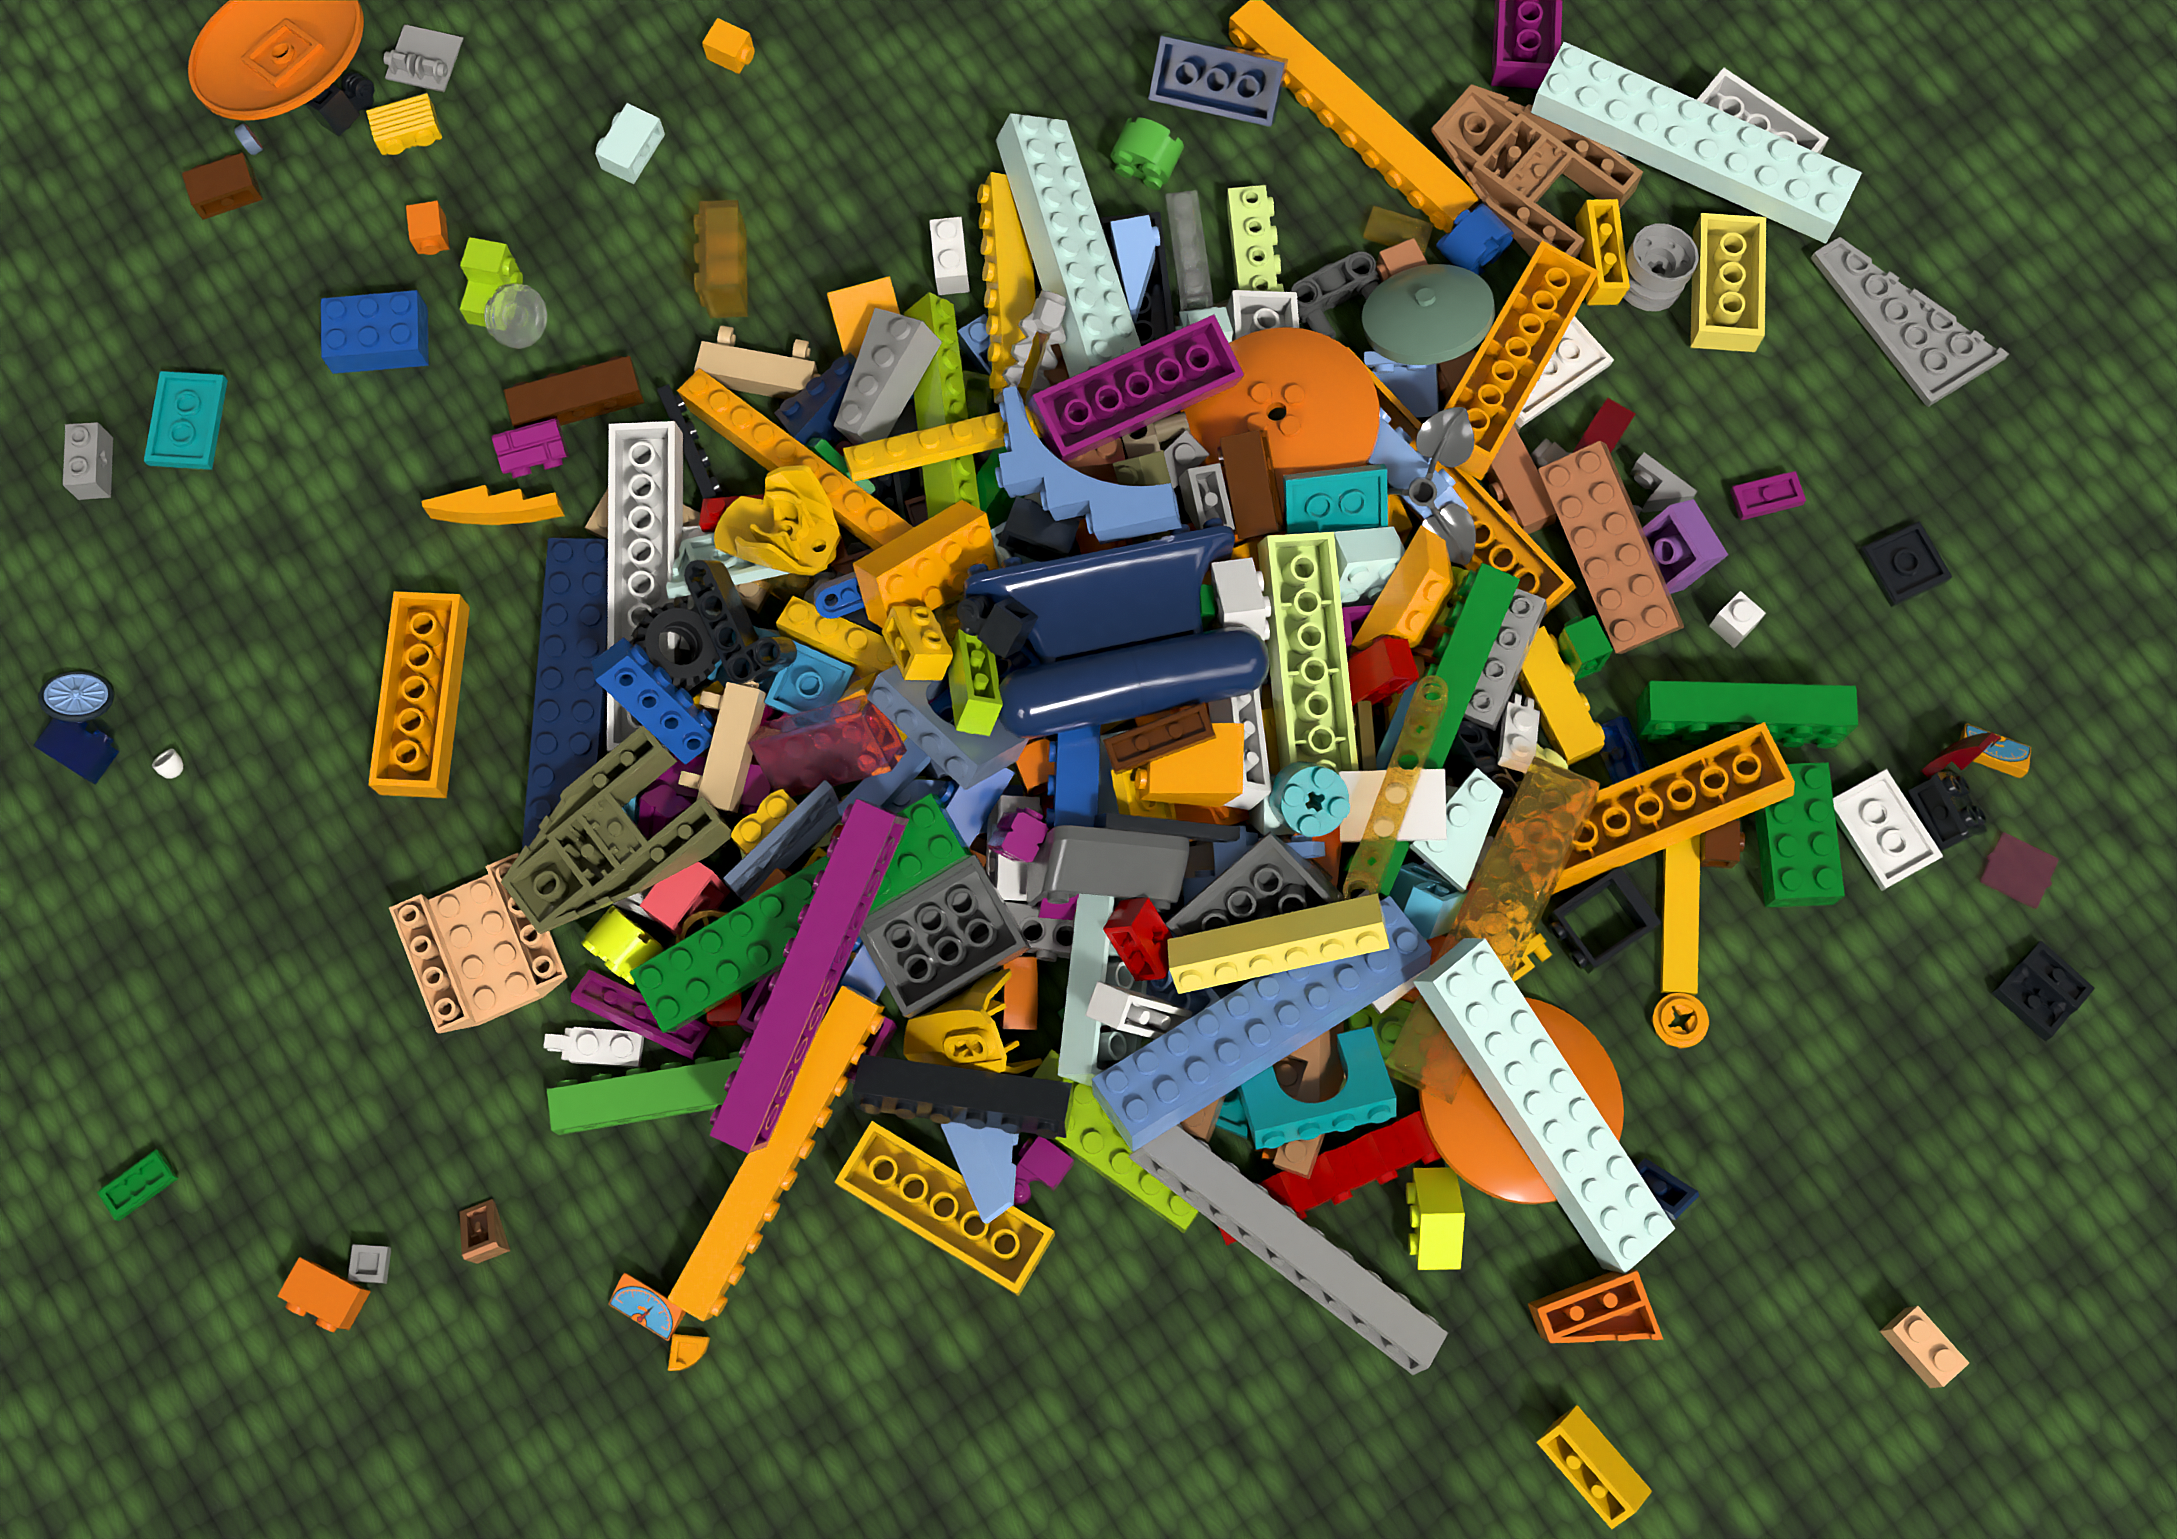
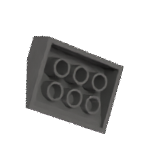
[1166,831,1344,992]
[859,854,1032,1018]

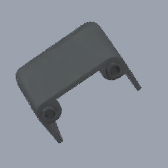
[1027,825,1189,917]

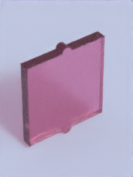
[1980,832,2059,909]

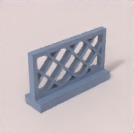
[723,780,842,903]

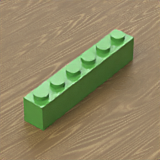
[547,1051,742,1135]

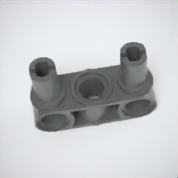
[1291,252,1381,339]

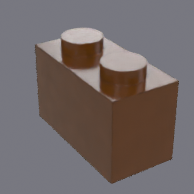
[182,153,263,220]

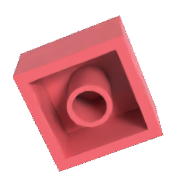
[639,861,731,937]

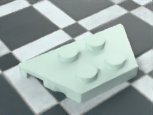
[666,533,789,599]

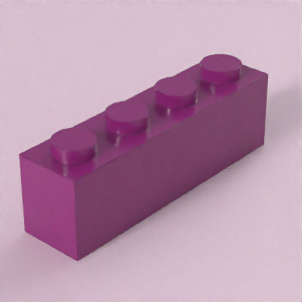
[640,753,780,816]

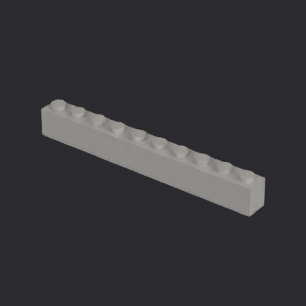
[1128,1123,1448,1375]

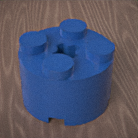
[1436,203,1514,275]

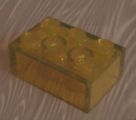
[694,200,748,318]

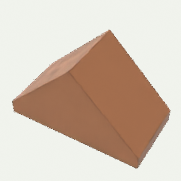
[459,1199,511,1264]

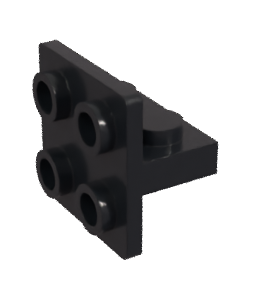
[1908,771,1988,851]

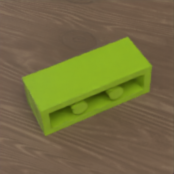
[947,629,1003,736]

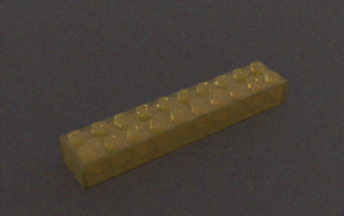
[1385,756,1599,1104]

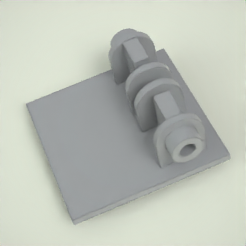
[384,24,463,92]

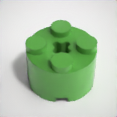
[1111,117,1184,190]

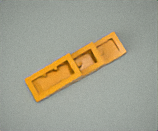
[421,485,565,525]

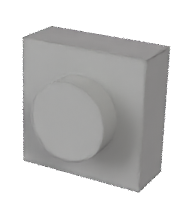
[348,1245,391,1284]

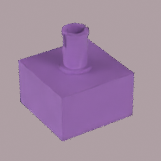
[1642,499,1728,594]

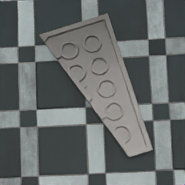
[1811,237,2009,408]

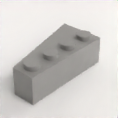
[834,308,942,446]

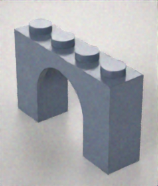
[867,665,1030,790]

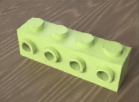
[1227,185,1284,292]

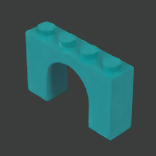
[1237,1026,1396,1150]

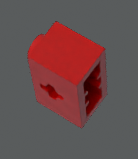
[1103,897,1173,981]

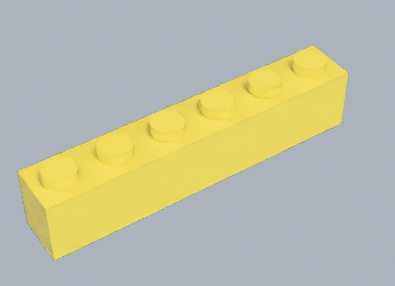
[1167,893,1390,994]

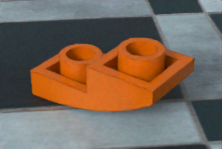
[1000,956,1038,1030]

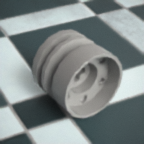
[1623,224,1699,311]

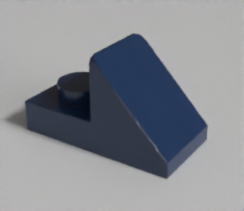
[1635,1158,1699,1221]

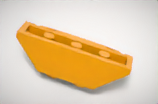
[1351,525,1457,650]

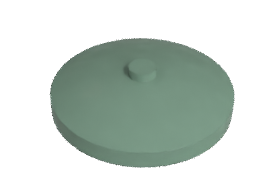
[1362,264,1495,365]

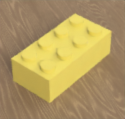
[1690,213,1766,352]

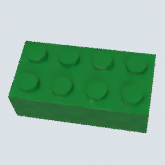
[1754,762,1845,908]

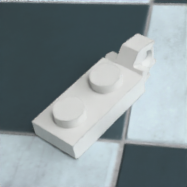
[544,1027,644,1068]

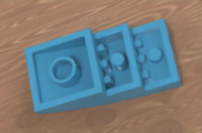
[707,626,855,731]

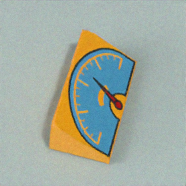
[1960,723,2031,778]

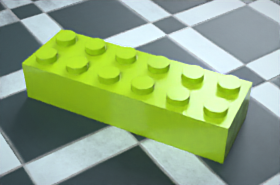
[1032,1050,1199,1234]

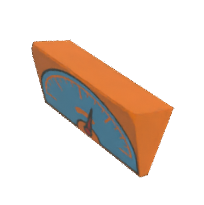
[608,1272,686,1341]

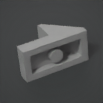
[1630,452,1697,512]

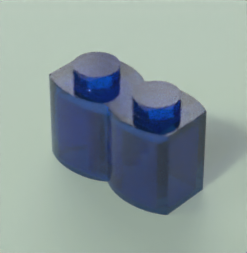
[33,718,119,785]

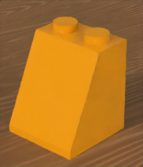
[827,276,900,359]
[1135,723,1244,807]

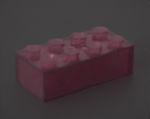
[748,694,907,797]

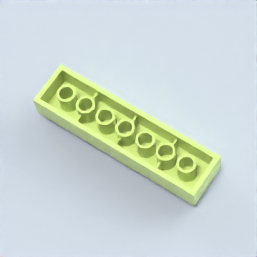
[1257,532,1359,804]

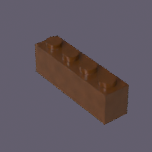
[504,356,645,429]

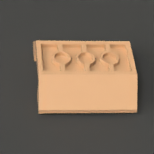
[389,853,568,1034]

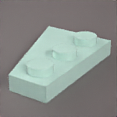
[1409,768,1503,893]

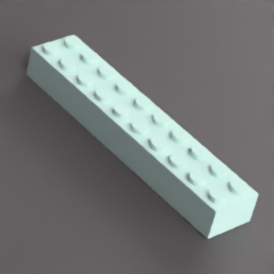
[1531,42,1862,244]
[996,113,1141,378]
[1058,731,1147,1087]
[1413,938,1675,1274]

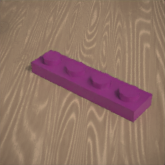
[571,969,711,1060]

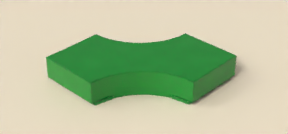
[805,438,876,495]

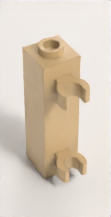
[694,326,821,400]
[678,681,767,813]

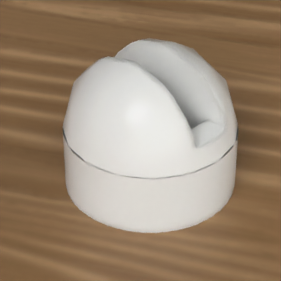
[152,749,183,778]

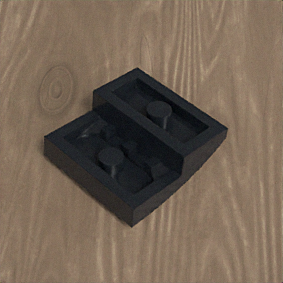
[1991,941,2095,1042]

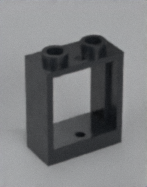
[1548,867,1662,974]

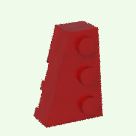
[1347,635,1419,719]

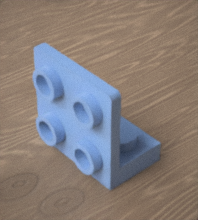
[1364,351,1439,418]

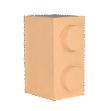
[1879,1306,1969,1388]

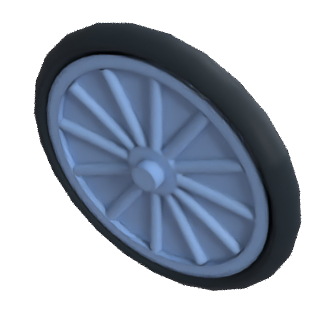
[38,671,114,722]

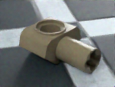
[1122,411,1191,459]

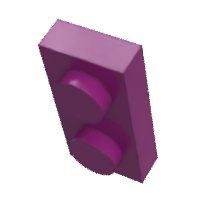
[1730,471,1806,521]

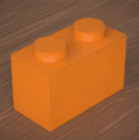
[277,1257,371,1333]

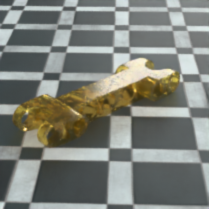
[1343,675,1448,900]

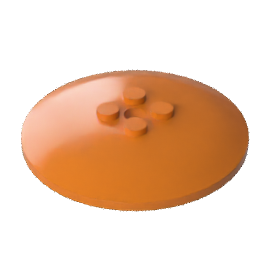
[188,0,364,120]
[1181,327,1380,515]
[1419,997,1624,1204]

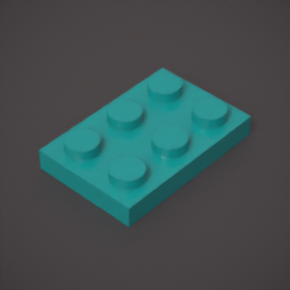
[144,371,228,470]
[1283,464,1388,535]

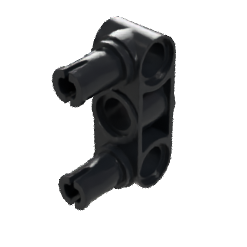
[1446,721,1542,820]

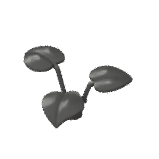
[1366,407,1476,565]

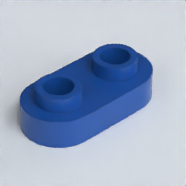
[813,571,865,619]

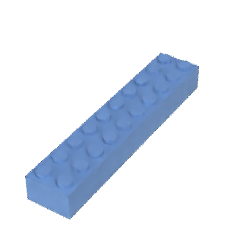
[1092,896,1432,1152]

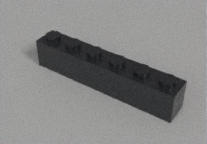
[852,1054,1074,1139]

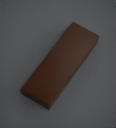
[1103,702,1217,775]

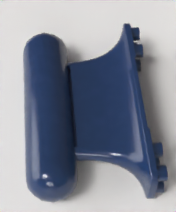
[963,518,1270,739]

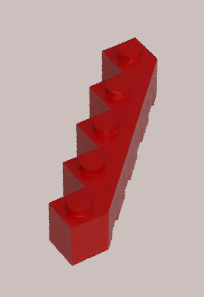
[1218,1110,1442,1246]

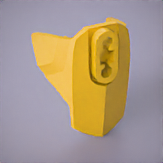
[714,465,842,575]
[903,969,1042,1075]

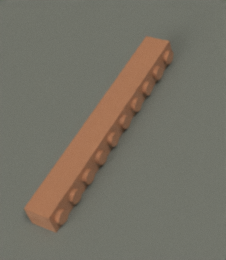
[1375,238,1558,534]

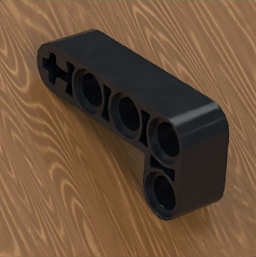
[684,560,797,683]

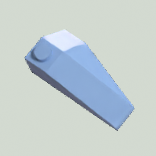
[941,1122,1019,1224]

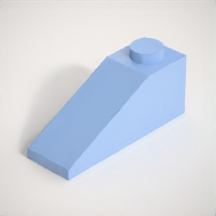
[1111,215,1160,323]

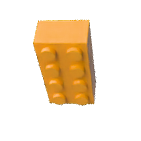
[853,500,999,629]

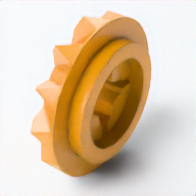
[1651,993,1709,1049]

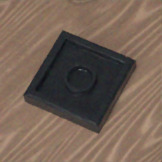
[1859,521,1952,607]

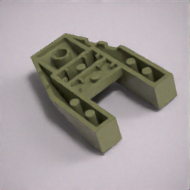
[501,725,733,934]

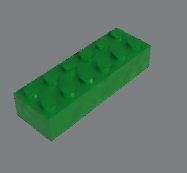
[1636,681,1858,748]

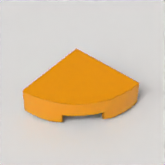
[668,1334,710,1371]

